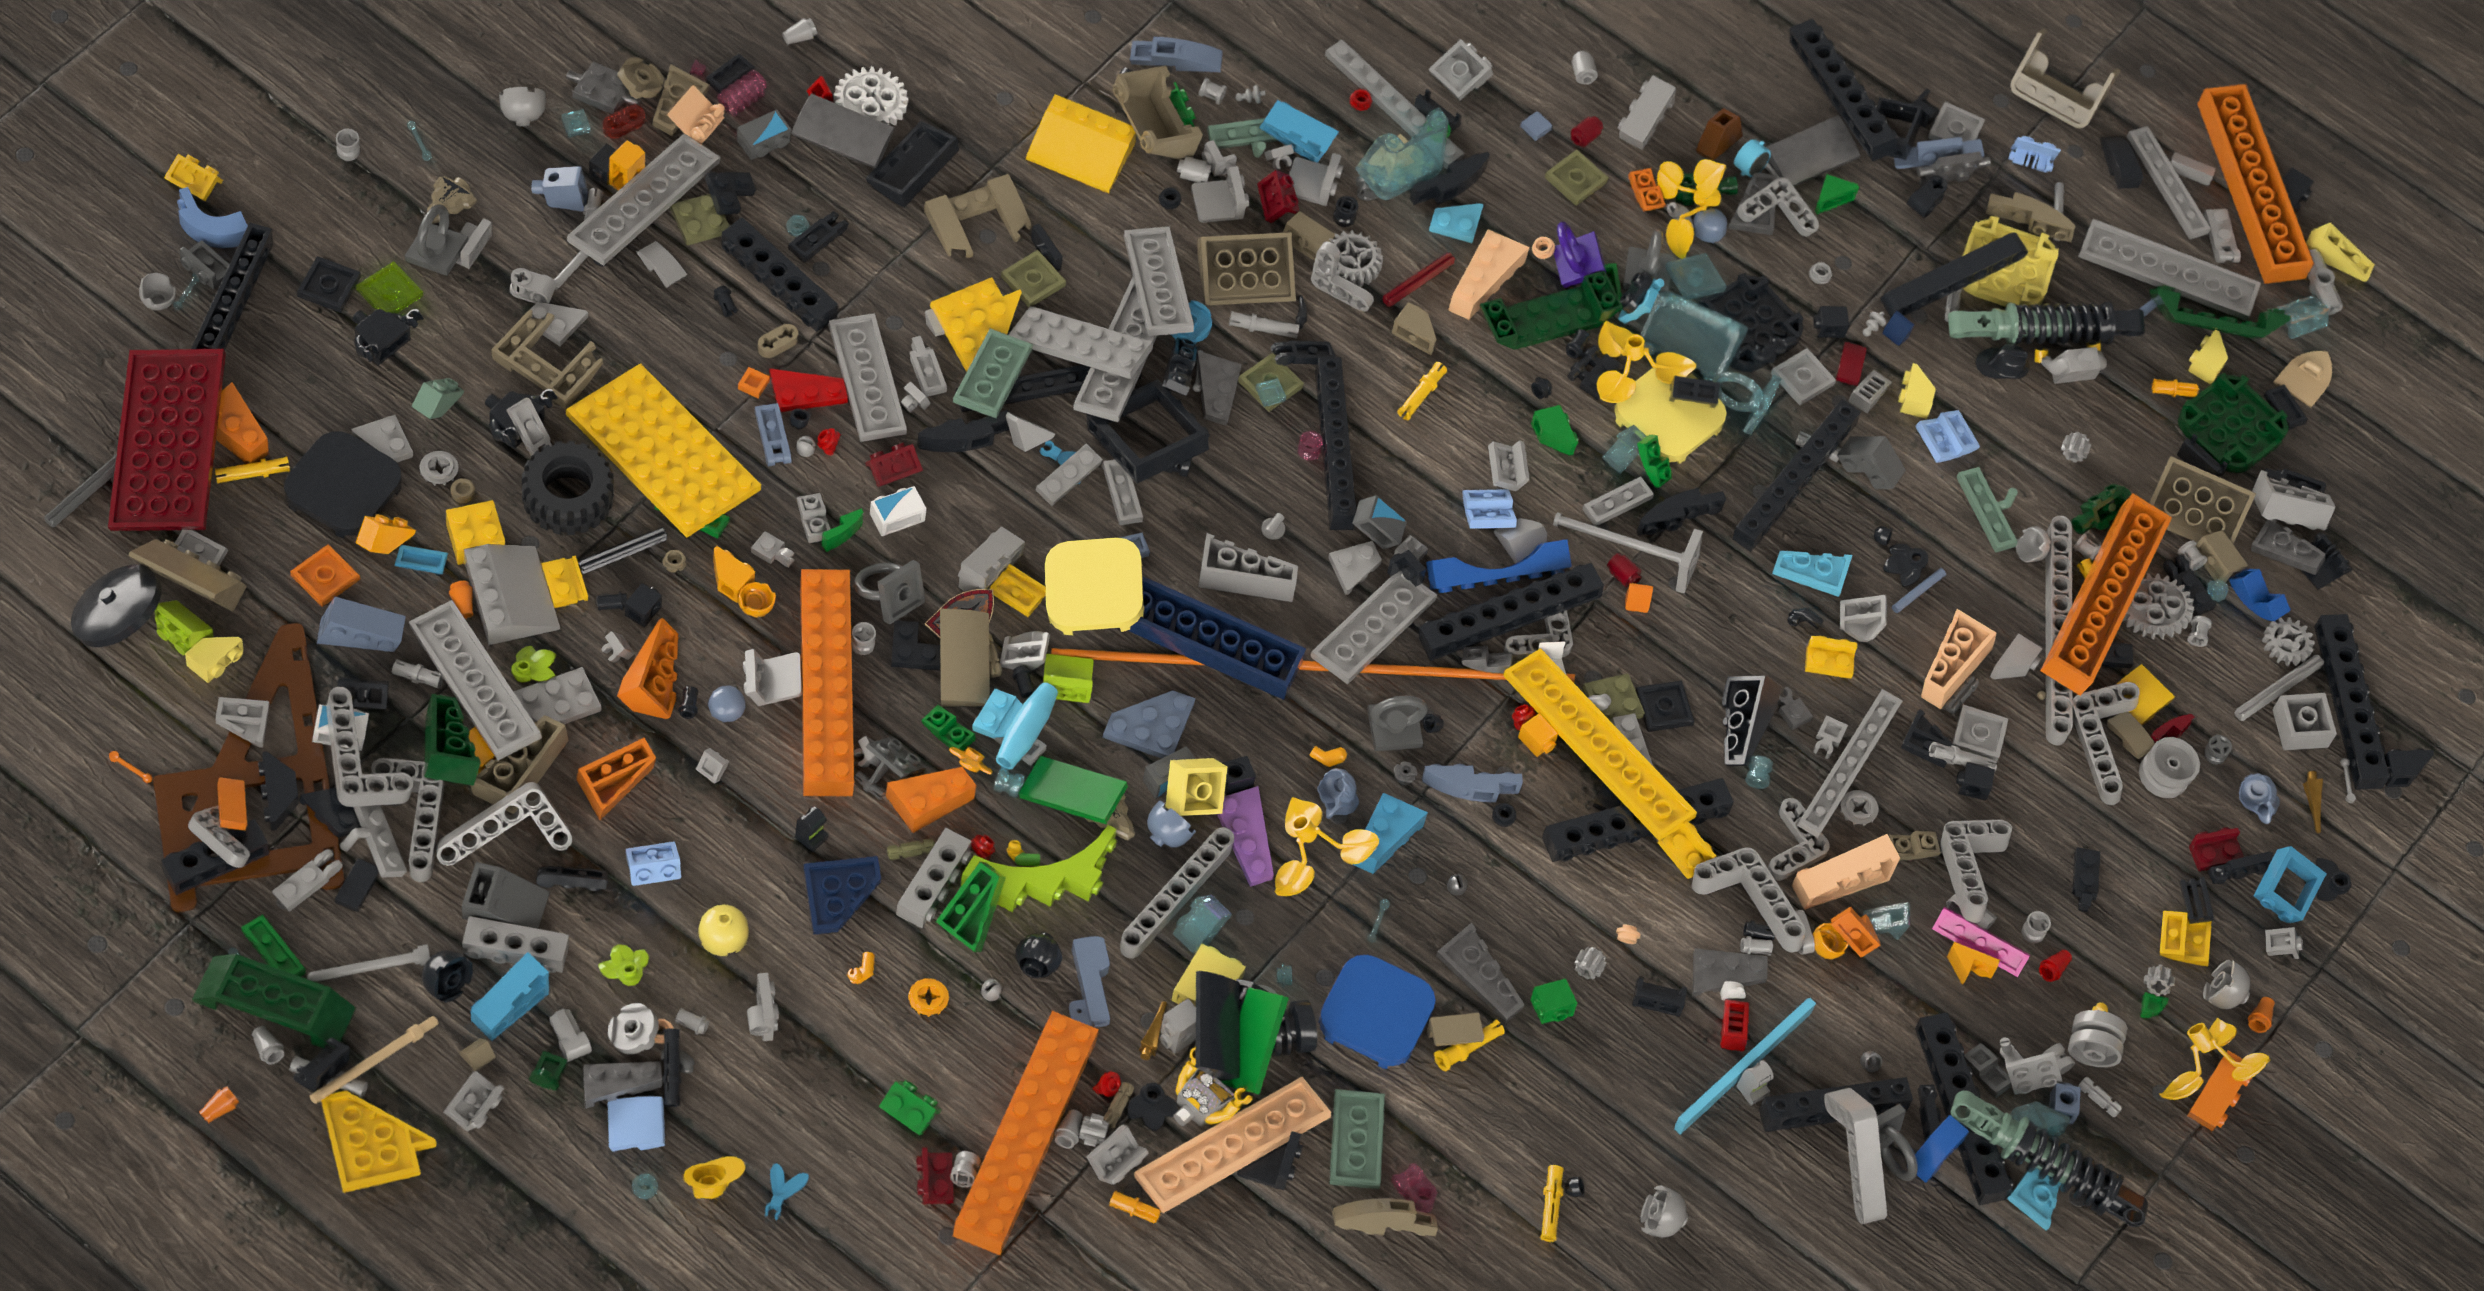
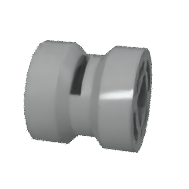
[336,128,360,161]
[851,622,876,655]
[2021,911,2051,944]
[2043,1043,2075,1075]
[950,1151,981,1187]

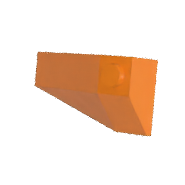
[617,618,678,719]

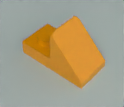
[1947,942,2000,985]

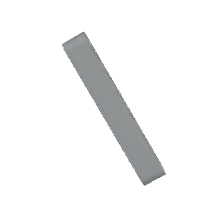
[1120,827,1234,958]

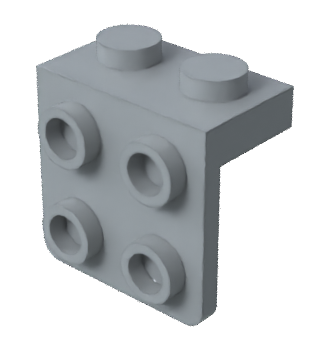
[1289,153,1343,206]
[1191,166,1249,223]
[743,649,803,706]

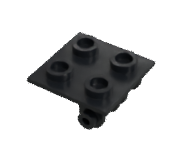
[2301,532,2353,590]

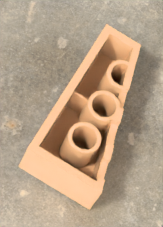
[1448,229,1529,320]
[1921,609,1996,709]
[1792,834,1900,910]

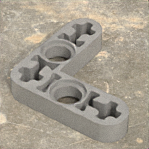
[1737,178,1819,237]
[1311,242,1374,312]
[1504,593,1573,660]
[1768,798,1830,881]
[188,805,250,868]

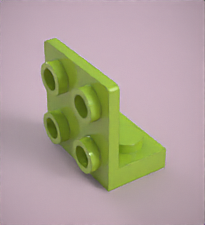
[1043,654,1094,703]

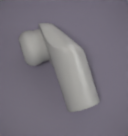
[1667,202,1694,229]
[1588,694,1611,711]

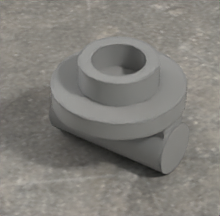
[1261,513,1285,540]

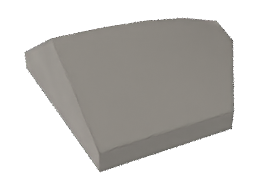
[1493,518,1547,563]
[1840,595,1887,642]
[1000,631,1050,671]

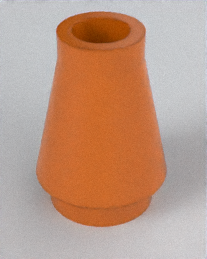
[449,581,474,619]
[2248,997,2275,1033]
[199,1087,239,1123]

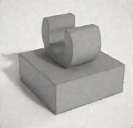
[1264,144,1294,170]
[901,381,931,413]
[1394,535,1428,561]
[601,631,635,663]
[853,736,882,768]
[696,748,729,784]

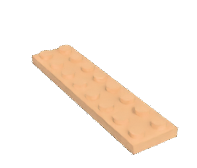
[1135,1077,1331,1213]

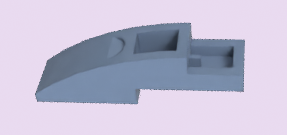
[1130,37,1223,72]
[1422,764,1523,803]

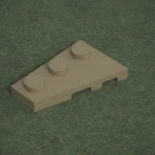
[653,64,709,136]

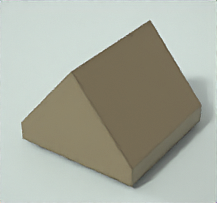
[459,1038,496,1072]

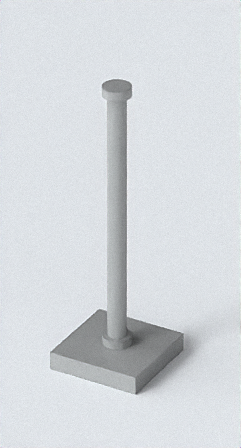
[1553,512,1703,594]

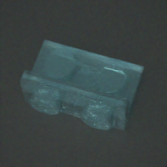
[2276,295,2329,339]

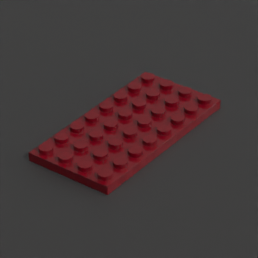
[108,349,226,531]

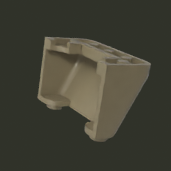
[1113,66,1203,160]

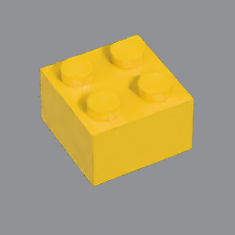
[446,500,505,565]

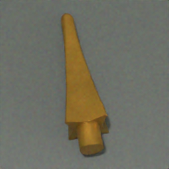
[2302,771,2323,834]
[1139,1001,1167,1060]

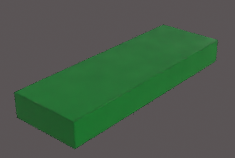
[241,914,306,977]

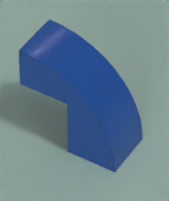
[2229,569,2291,621]
[1907,1115,1969,1183]

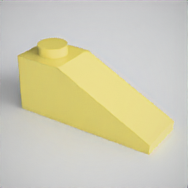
[2306,223,2375,282]

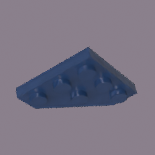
[803,856,881,935]

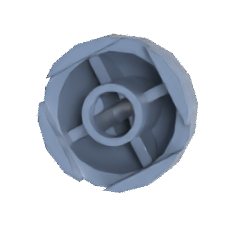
[1147,800,1196,848]

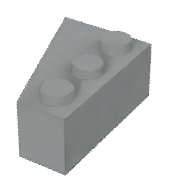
[1618,76,1676,150]
[2252,470,2335,530]
[958,526,1025,592]

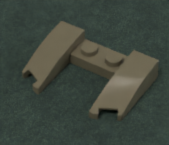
[924,174,1032,258]
[491,310,603,410]

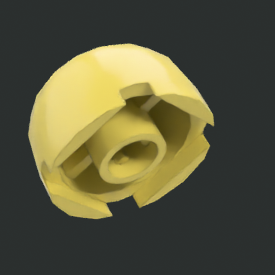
[698,904,749,956]

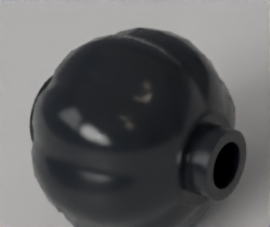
[1015,933,1062,979]

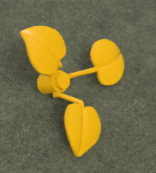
[1657,159,1726,259]
[1597,321,1696,403]
[1275,797,1380,896]
[2159,1018,2271,1100]

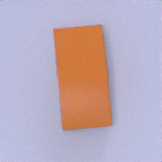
[1628,168,1665,211]

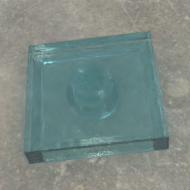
[1665,253,1727,301]

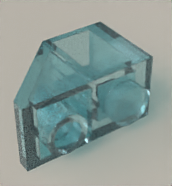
[2011,1102,2071,1137]

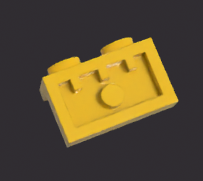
[164,154,223,202]
[1805,636,1857,679]
[1657,820,1717,879]

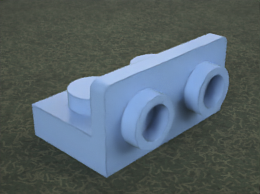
[625,841,681,886]

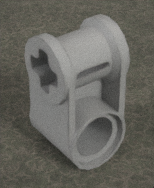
[510,268,557,304]

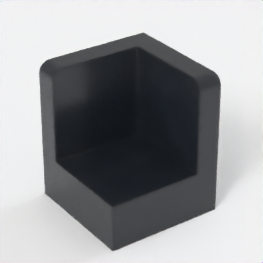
[1912,89,1940,128]

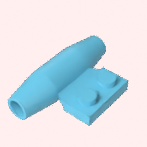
[972,683,1058,769]

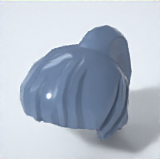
[1317,768,1359,819]
[2239,773,2280,824]

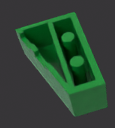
[936,862,1006,952]

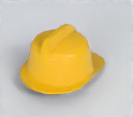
[684,1157,745,1199]

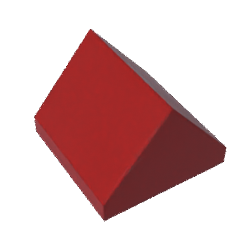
[807,76,834,103]

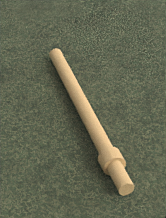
[310,1016,438,1104]

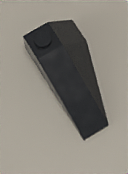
[1722,676,1781,766]

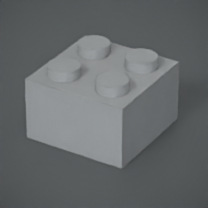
[2272,693,2337,750]

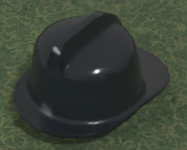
[1976,344,2030,379]

